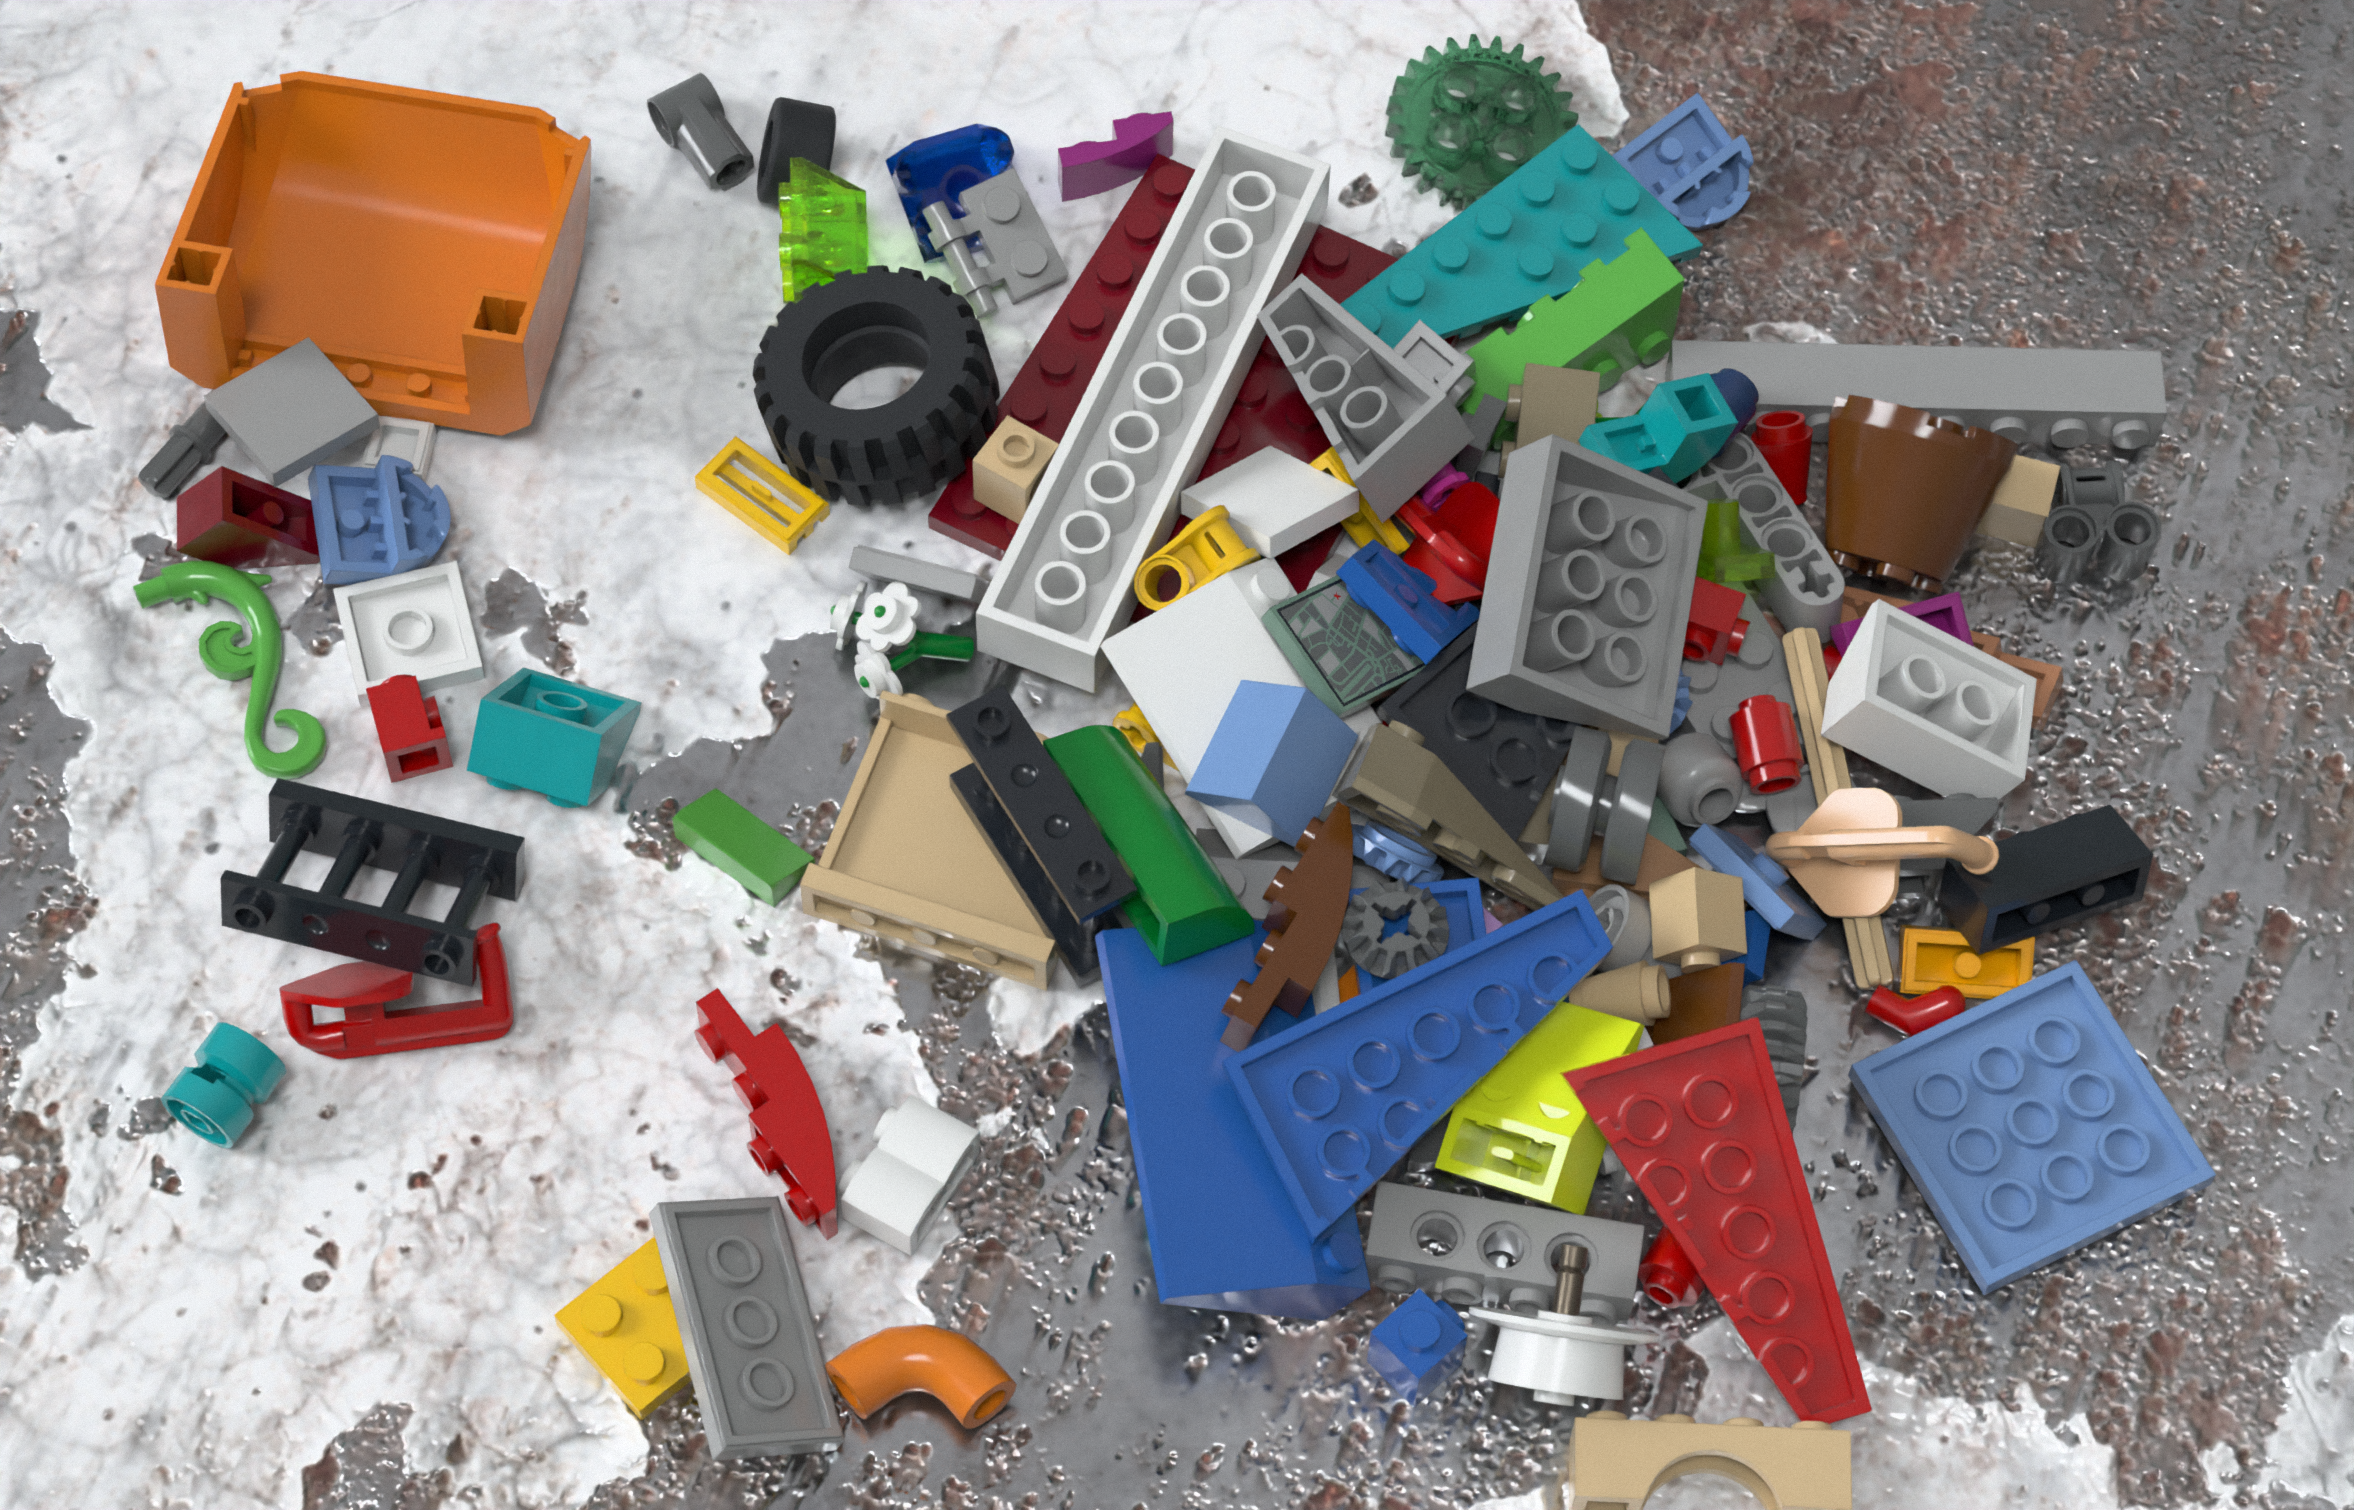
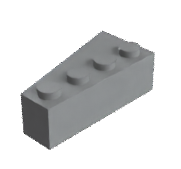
[1256,273,1475,523]

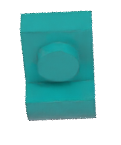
[1578,373,1738,483]

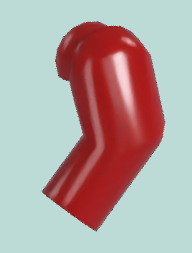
[1865,985,1966,1037]

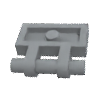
[922,168,1069,319]

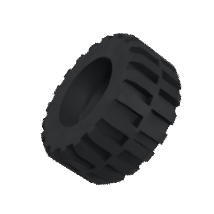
[752,265,1000,507]

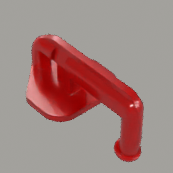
[1394,482,1500,606]
[279,923,514,1059]

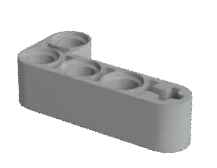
[1675,433,1845,643]

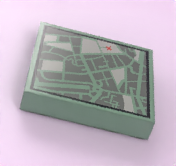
[1261,575,1431,719]

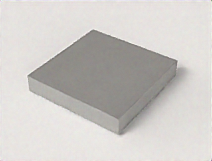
[204,337,380,487]
[848,544,990,606]

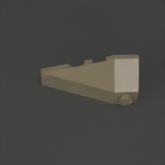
[1332,720,1564,911]

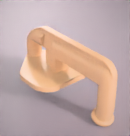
[1765,788,1999,918]

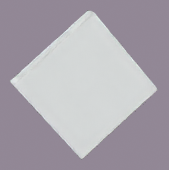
[1181,445,1359,559]
[333,561,485,707]

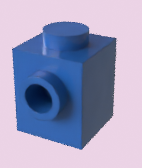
[1367,1288,1468,1408]

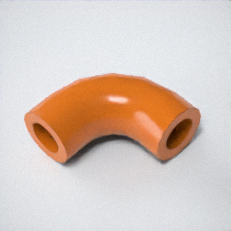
[825,1324,1017,1429]

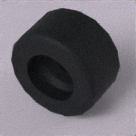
[757,97,836,211]

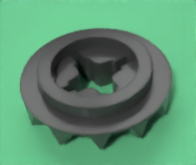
[1342,877,1449,979]

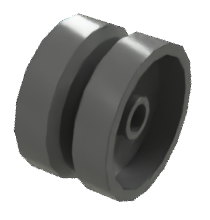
[1545,726,1666,886]

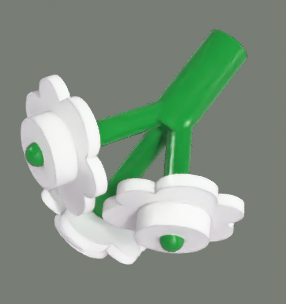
[830,580,974,699]

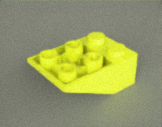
[1435,1001,1645,1215]

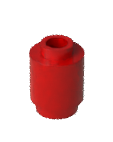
[1728,695,1804,795]
[1638,1224,1706,1308]

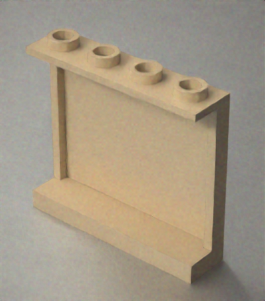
[800,690,1060,991]

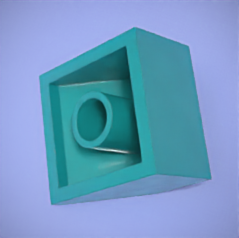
[466,667,642,808]

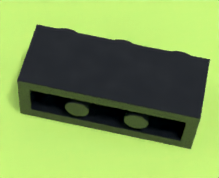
[1937,805,2154,955]

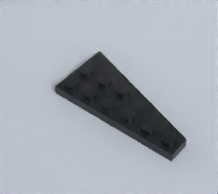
[1378,466,1680,843]

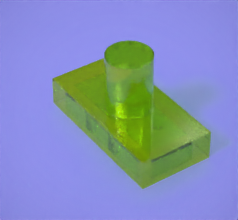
[1696,498,1775,583]

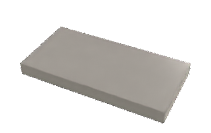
[649,1196,845,1461]

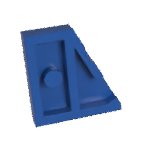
[1336,539,1480,665]

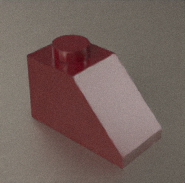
[177,466,320,570]

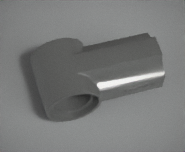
[647,73,754,191]

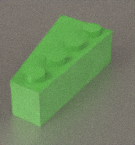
[1457,227,1685,452]

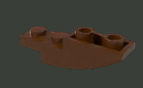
[1220,801,1353,1052]

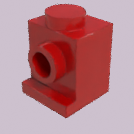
[1682,576,1751,666]
[366,674,454,783]

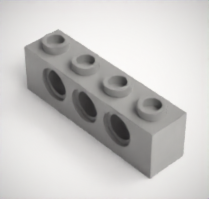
[1365,1181,1645,1326]

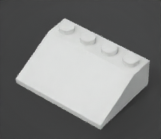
[1100,558,1382,860]

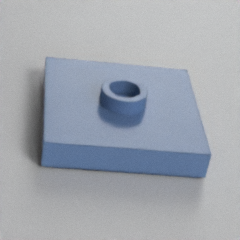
[1689,823,1827,940]

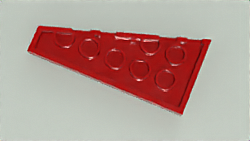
[1560,1017,1872,1424]

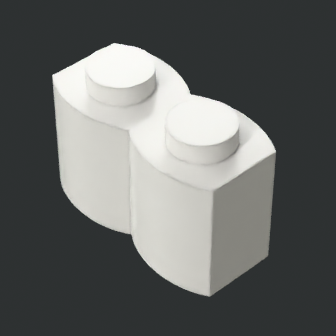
[837,1094,980,1256]

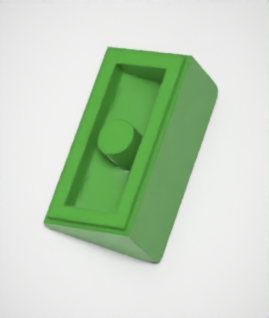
[672,788,815,908]

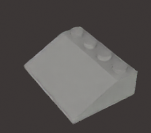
[1466,434,1708,740]

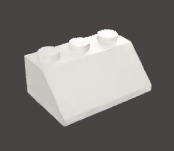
[1821,599,2037,800]

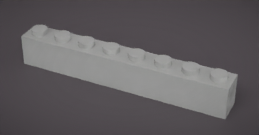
[1665,340,2167,449]

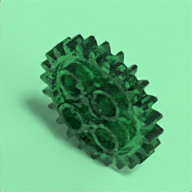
[1384,34,1579,211]

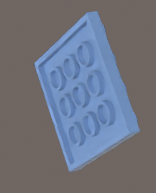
[1848,960,2216,1295]

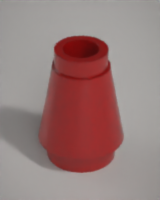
[1751,410,1813,505]

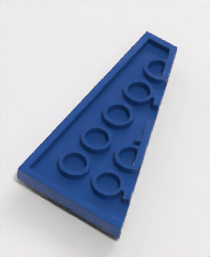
[1222,889,1613,1245]

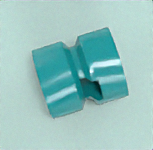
[161,1022,287,1149]

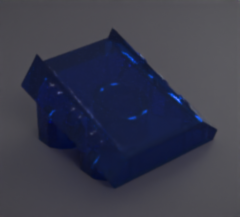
[885,123,1029,263]

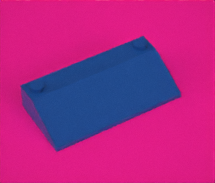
[1095,919,1371,1321]

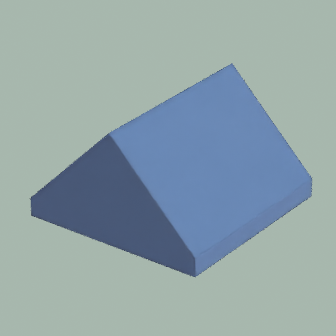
[1185,680,1359,847]

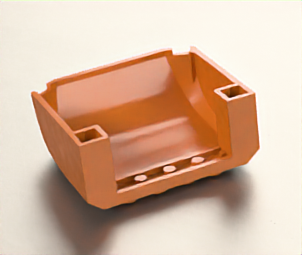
[154,71,592,436]

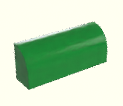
[1043,725,1255,967]

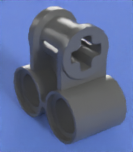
[2033,460,2161,584]

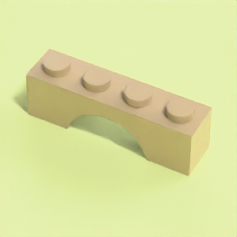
[1569,1410,1852,1510]

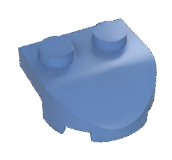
[1612,93,1753,232]
[308,455,451,585]

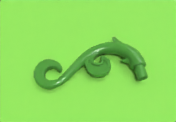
[133,561,327,780]

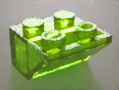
[779,157,869,304]

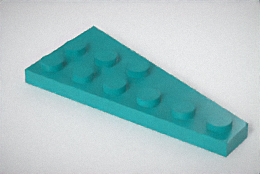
[1340,124,1703,349]

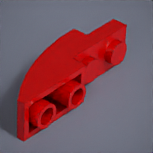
[694,988,838,1240]

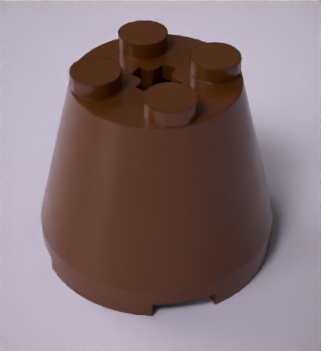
[1824,395,2019,595]

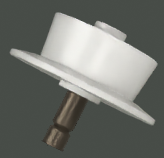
[1469,1244,1660,1406]

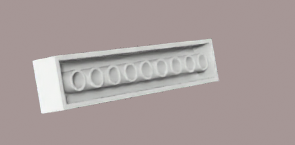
[976,125,1331,693]

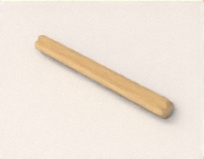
[1782,627,1894,991]

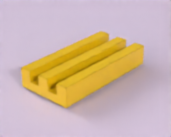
[695,436,830,555]

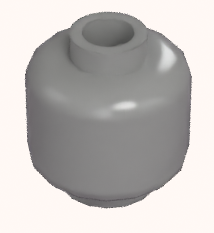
[1655,732,1744,828]

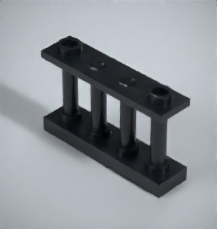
[946,685,1137,987]
[220,778,525,987]

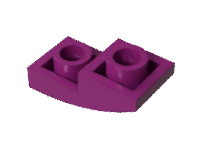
[1058,111,1174,202]

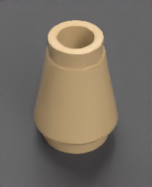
[1569,960,1671,1026]

